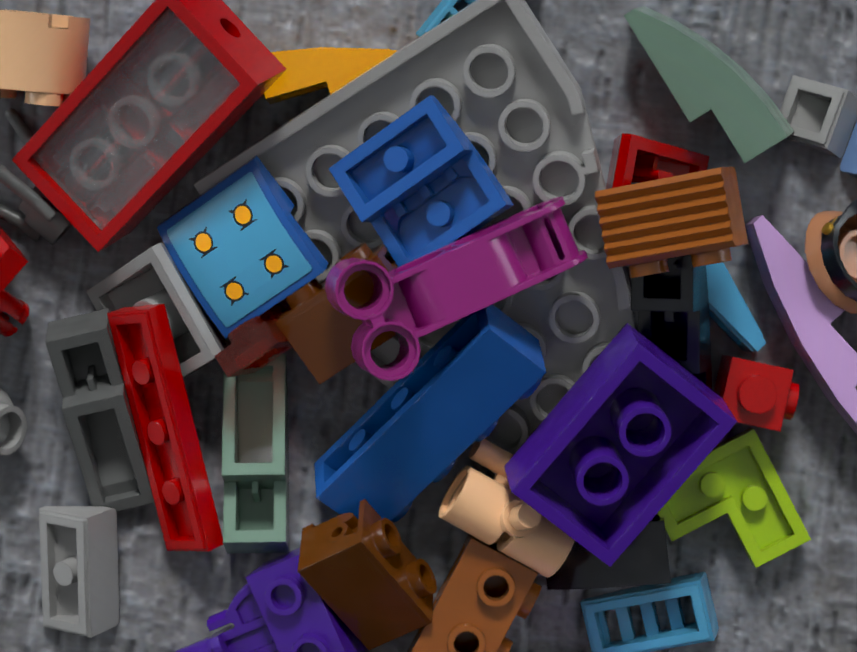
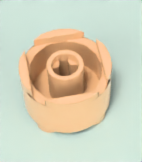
[0,9,91,107]

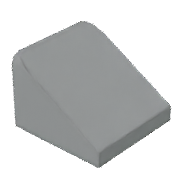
[780,75,857,158]

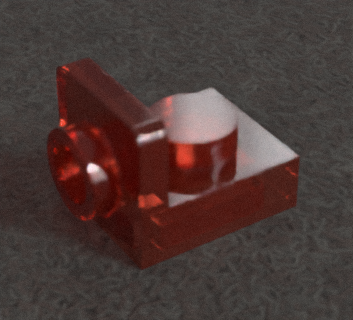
[215,302,292,378]

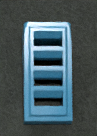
[706,262,766,352]
[580,572,719,652]

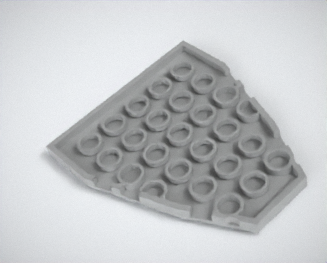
[193,0,635,455]

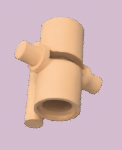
[438,439,575,578]

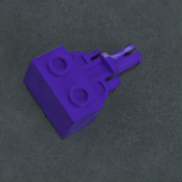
[174,548,369,652]

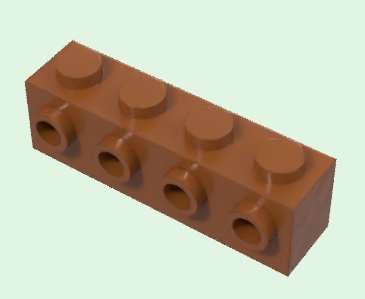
[407,534,542,652]

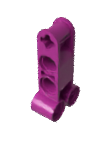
[325,197,588,381]

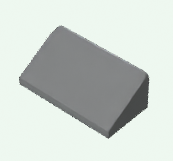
[39,506,120,638]

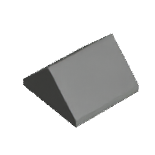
[86,243,231,378]

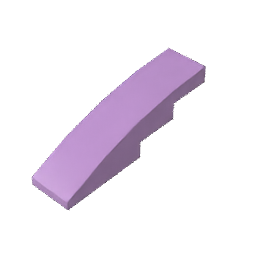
[745,215,857,434]

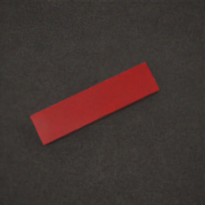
[107,304,224,552]

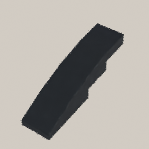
[631,182,712,390]

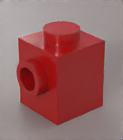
[714,355,799,432]

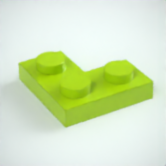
[657,428,811,568]

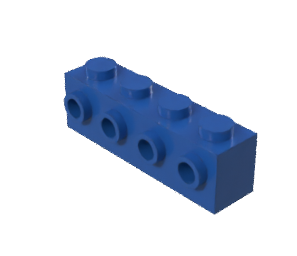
[314,304,547,523]

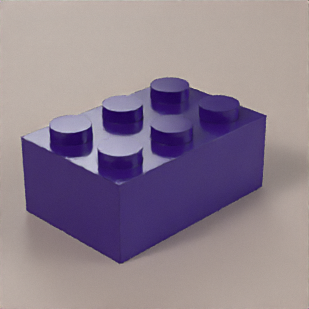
[504,323,737,567]

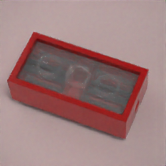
[12,0,286,252]

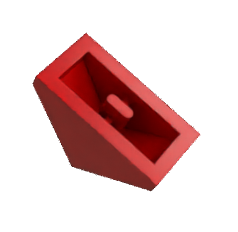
[606,133,709,189]

